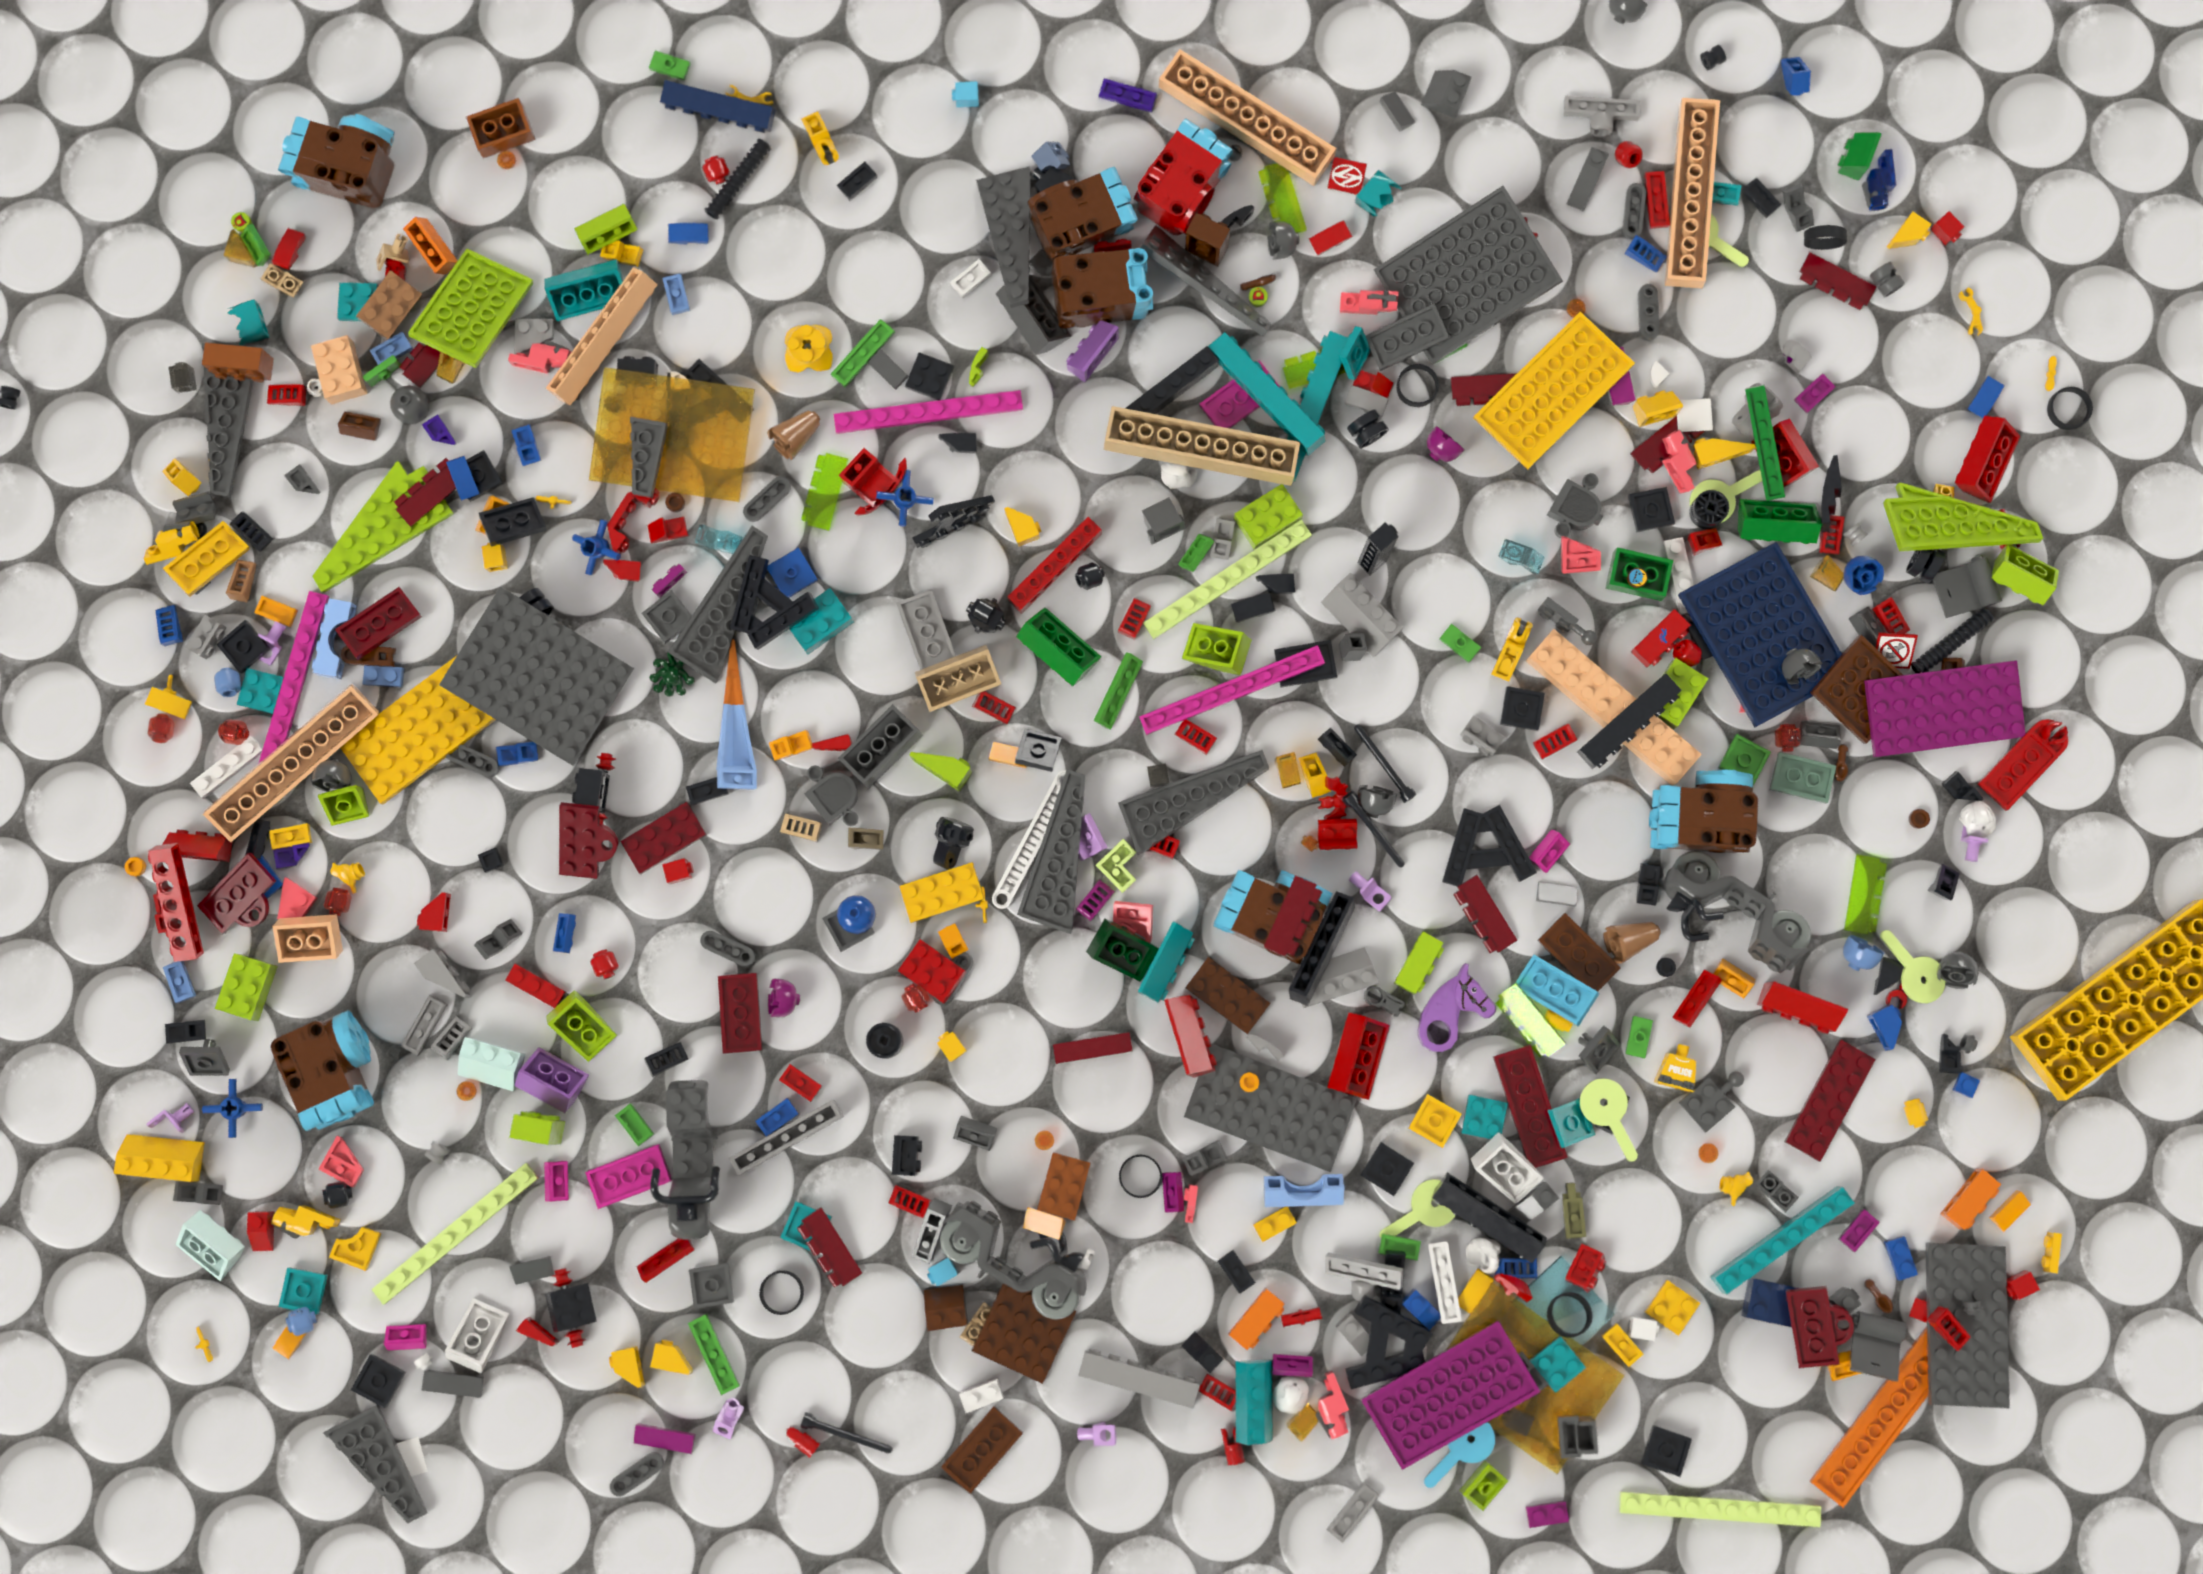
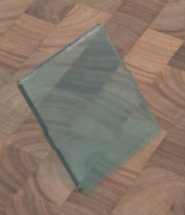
[1511,1256,1615,1353]

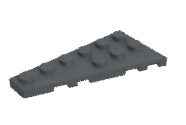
[323,1405,427,1523]

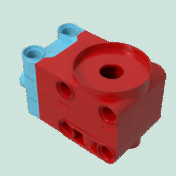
[1133,118,1233,236]

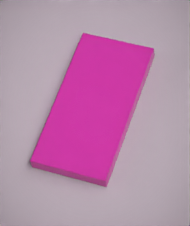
[1199,360,1280,429]
[585,1144,672,1209]

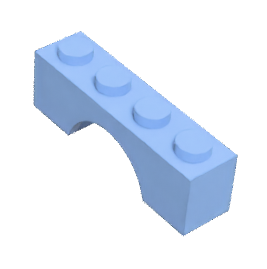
[312,599,357,680]
[1264,1174,1344,1207]

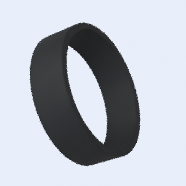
[1804,225,1847,250]
[1396,364,1439,407]
[2047,387,2093,430]
[1119,1154,1162,1198]
[759,1270,804,1315]
[1547,1292,1593,1338]

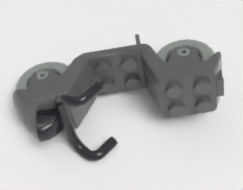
[1664,851,1811,973]
[650,1080,720,1240]
[940,1201,1087,1319]

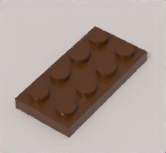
[1537,913,1621,992]
[1185,957,1271,1035]
[941,1406,1023,1494]

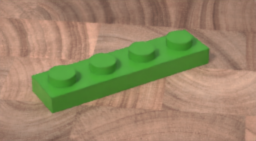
[831,319,895,388]
[1094,652,1143,730]
[688,1314,740,1395]

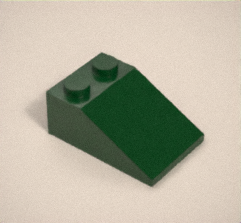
[1086,918,1159,982]

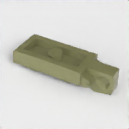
[1562,1182,1586,1239]

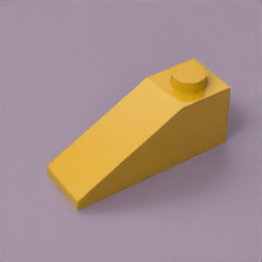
[1693,438,1756,470]

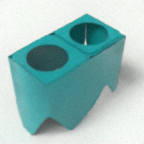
[1355,170,1402,217]
[227,299,270,346]

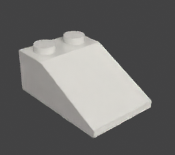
[1471,1132,1544,1204]
[445,1298,509,1373]

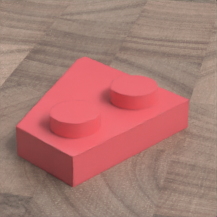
[1561,536,1601,574]
[277,877,317,919]
[1113,901,1153,942]
[319,1136,364,1188]
[1184,1184,1198,1223]

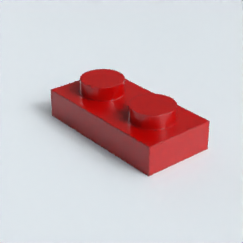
[779,1064,822,1102]

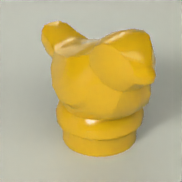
[330,862,365,894]
[1719,1172,1753,1206]

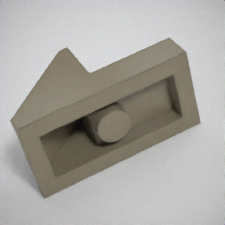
[848,827,884,850]

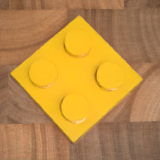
[1408,1094,1462,1148]
[1645,1280,1700,1336]

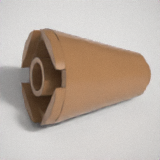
[767,410,820,460]
[1603,922,1661,964]

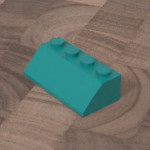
[544,259,624,321]
[1138,921,1195,1003]
[1236,1359,1273,1445]

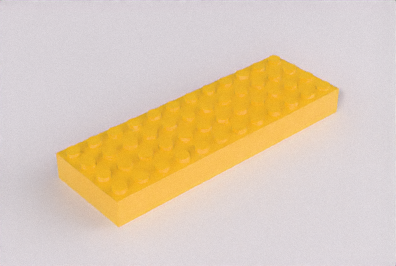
[2010,899,2203,1101]

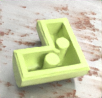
[1096,839,1137,893]

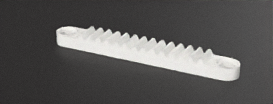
[992,770,1066,909]

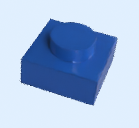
[1952,1072,1980,1098]

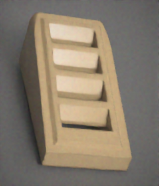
[780,814,822,842]

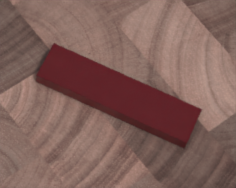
[1053,1032,1133,1064]

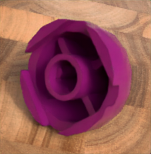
[1427,426,1465,462]
[768,978,800,1018]

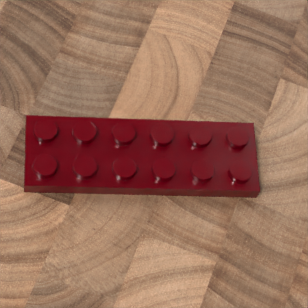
[1784,1040,1876,1162]
[1493,1045,1568,1168]

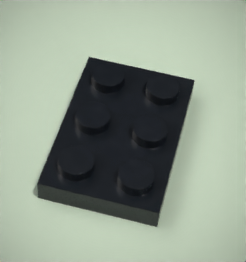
[479,497,546,547]
[1274,640,1338,688]

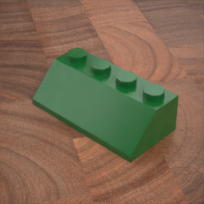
[1738,499,1822,544]
[1016,607,1102,687]

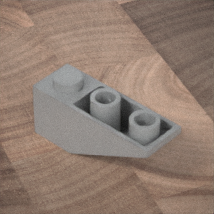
[414,949,471,998]

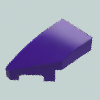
[422,414,457,445]
[273,843,310,869]

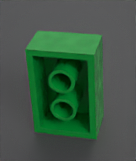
[1605,547,1674,601]

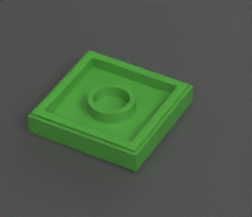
[1718,734,1771,785]

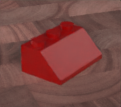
[1750,418,1819,488]
[162,829,233,862]

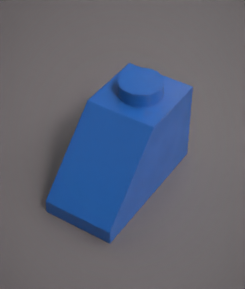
[1781,57,1811,96]
[1867,1004,1902,1051]
[1402,1288,1441,1330]

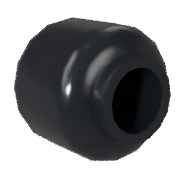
[1075,562,1105,590]
[322,1181,353,1209]

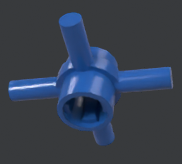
[876,470,934,527]
[572,519,621,575]
[202,1079,263,1138]

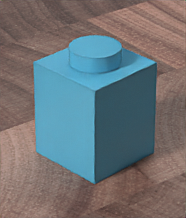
[952,81,979,107]
[927,1257,959,1287]

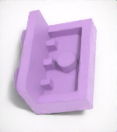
[1079,813,1108,861]

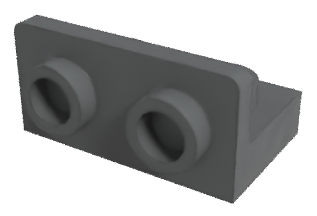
[172,492,217,524]

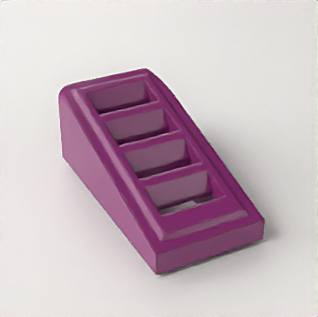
[1076,880,1115,921]

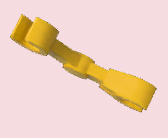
[725,85,774,106]
[1959,287,1983,336]

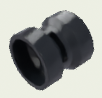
[1700,45,1726,70]
[0,386,21,410]

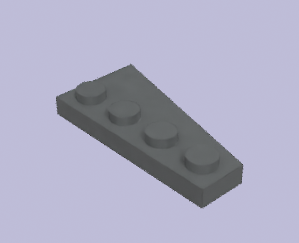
[630,417,668,498]

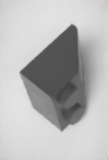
[1421,70,1472,119]

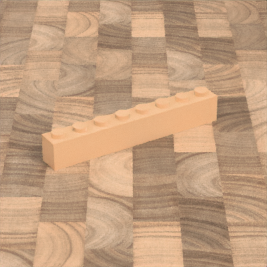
[546,267,658,405]

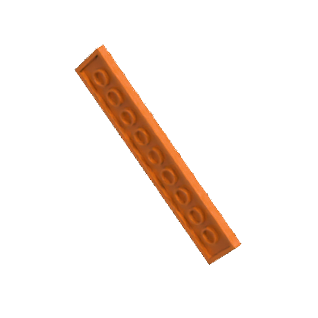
[1809,1326,1928,1508]

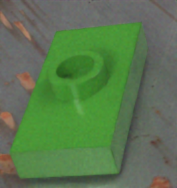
[649,51,691,81]
[240,224,271,266]
[363,355,401,387]
[1178,533,1214,572]
[1439,624,1481,663]
[1625,1016,1653,1059]
[615,1103,654,1146]
[1378,1233,1421,1261]

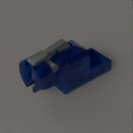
[1862,149,1896,211]

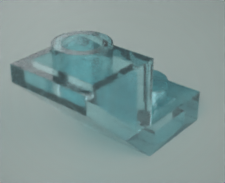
[695,525,742,554]
[1498,539,1545,574]

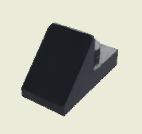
[1928,864,1960,901]
[1181,1331,1223,1373]

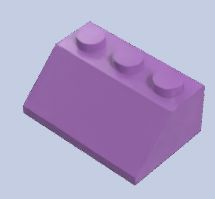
[1066,320,1119,382]
[514,1047,589,1113]

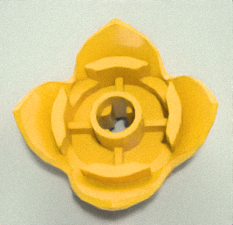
[785,325,833,372]

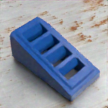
[1624,235,1667,273]
[155,605,183,646]
[1495,1258,1538,1278]

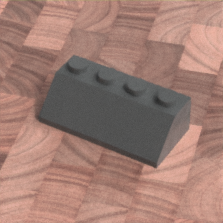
[996,275,1072,355]
[838,704,923,789]

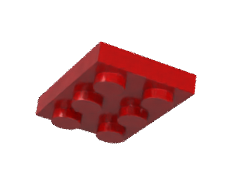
[898,939,967,1004]

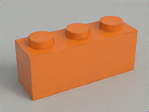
[403,217,458,275]
[1940,1168,2001,1230]
[1228,1287,1285,1350]

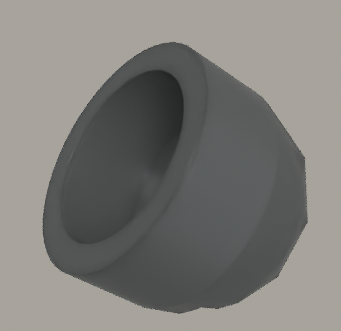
[1229,145,1242,161]

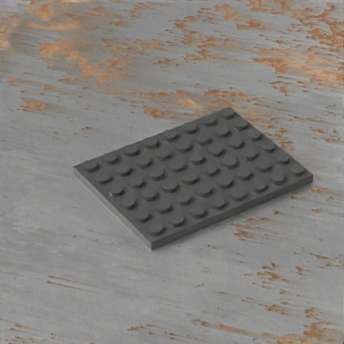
[1374,185,1563,365]
[439,587,634,766]

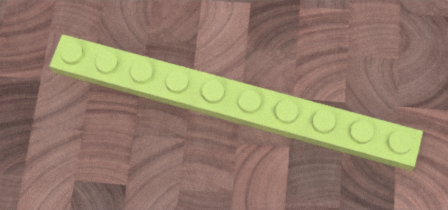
[1143,520,1312,640]
[371,1163,539,1305]
[1619,1492,1821,1527]

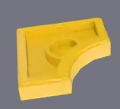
[329,1227,381,1271]

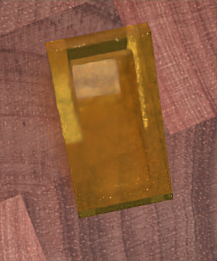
[223,229,258,268]
[436,352,465,384]
[1810,555,1844,591]
[1274,752,1301,789]
[1286,1403,1319,1442]

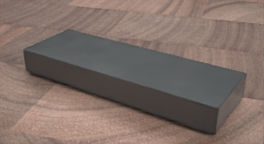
[421,1370,484,1398]

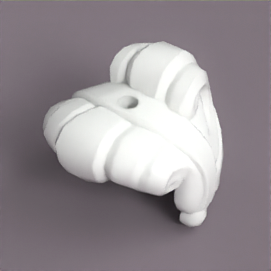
[1161,462,1197,489]
[1959,801,1996,838]
[1466,1238,1501,1273]
[1273,1376,1309,1414]

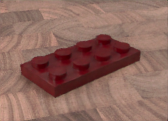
[335,587,422,660]
[620,802,707,875]
[718,973,763,1054]

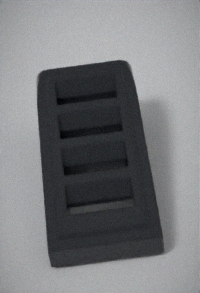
[230,511,273,552]
[644,1042,689,1077]

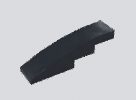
[1820,455,1842,533]
[1380,1250,1406,1333]

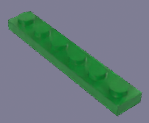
[1745,385,1785,501]

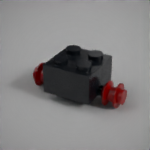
[572,753,616,825]
[545,1268,597,1348]

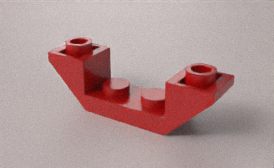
[607,488,660,554]

